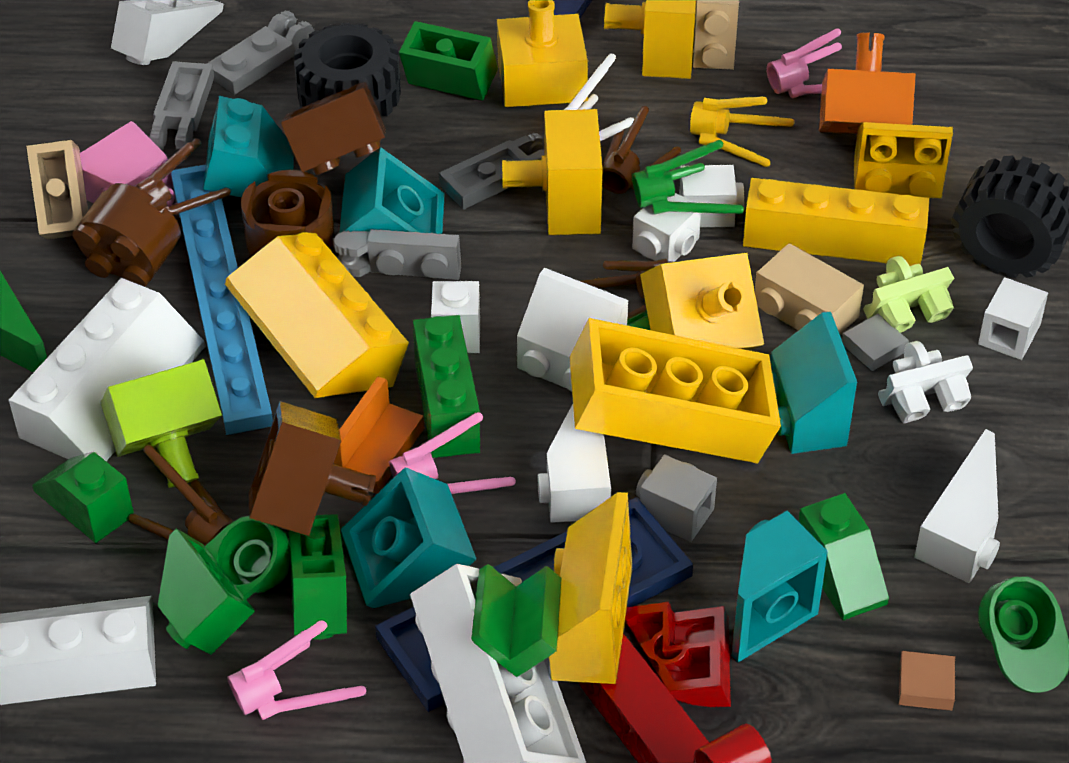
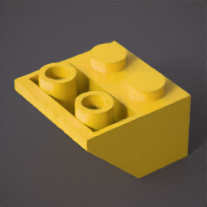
[854,122,953,198]

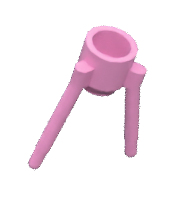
[767,28,842,99]
[389,412,516,494]
[227,620,366,720]

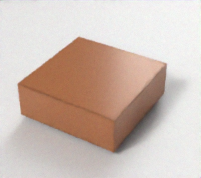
[899,651,955,711]

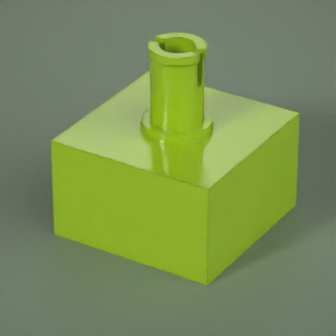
[100,359,222,488]

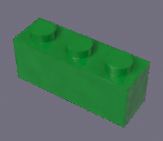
[413,315,480,458]

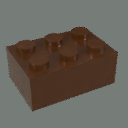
[280,81,386,175]

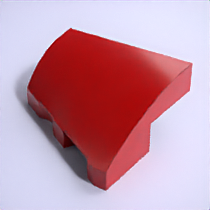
[625,602,731,707]

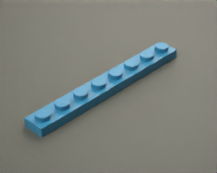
[171,165,273,435]

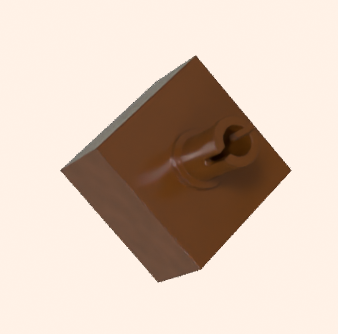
[249,401,376,536]

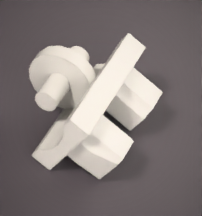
[878,341,973,423]

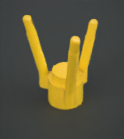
[690,96,795,167]

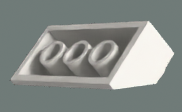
[9,278,205,461]
[410,564,586,763]
[0,596,156,705]

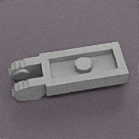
[207,10,315,95]
[149,61,215,152]
[333,229,462,280]

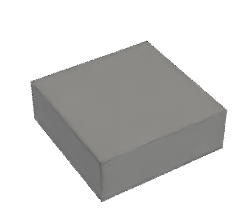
[842,314,909,371]

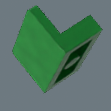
[471,564,562,677]

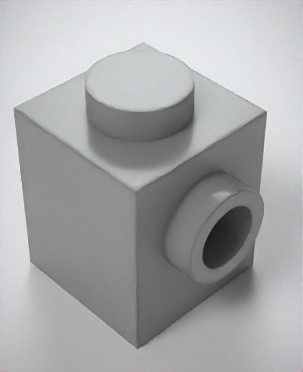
[636,454,717,542]

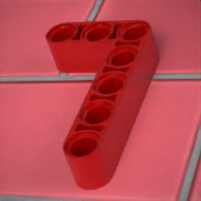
[578,634,772,763]

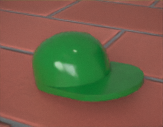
[205,516,291,600]
[978,577,1069,693]

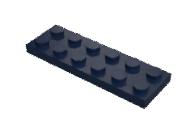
[375,497,693,712]

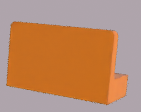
[334,376,424,494]

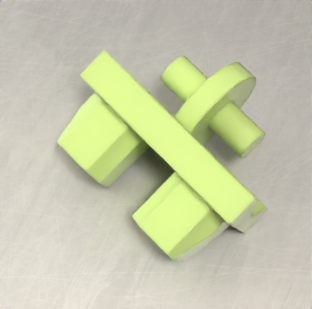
[863,256,954,333]

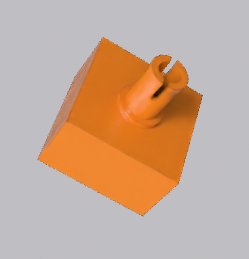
[819,33,916,134]

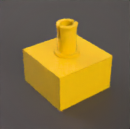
[497,0,588,107]
[604,0,696,79]
[502,109,602,235]
[640,253,764,350]

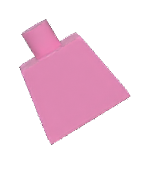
[80,121,175,206]

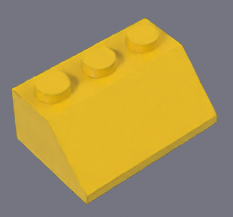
[548,492,632,684]

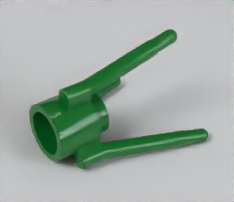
[632,140,745,215]

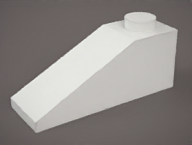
[111,0,224,65]
[538,404,611,523]
[914,429,1000,583]

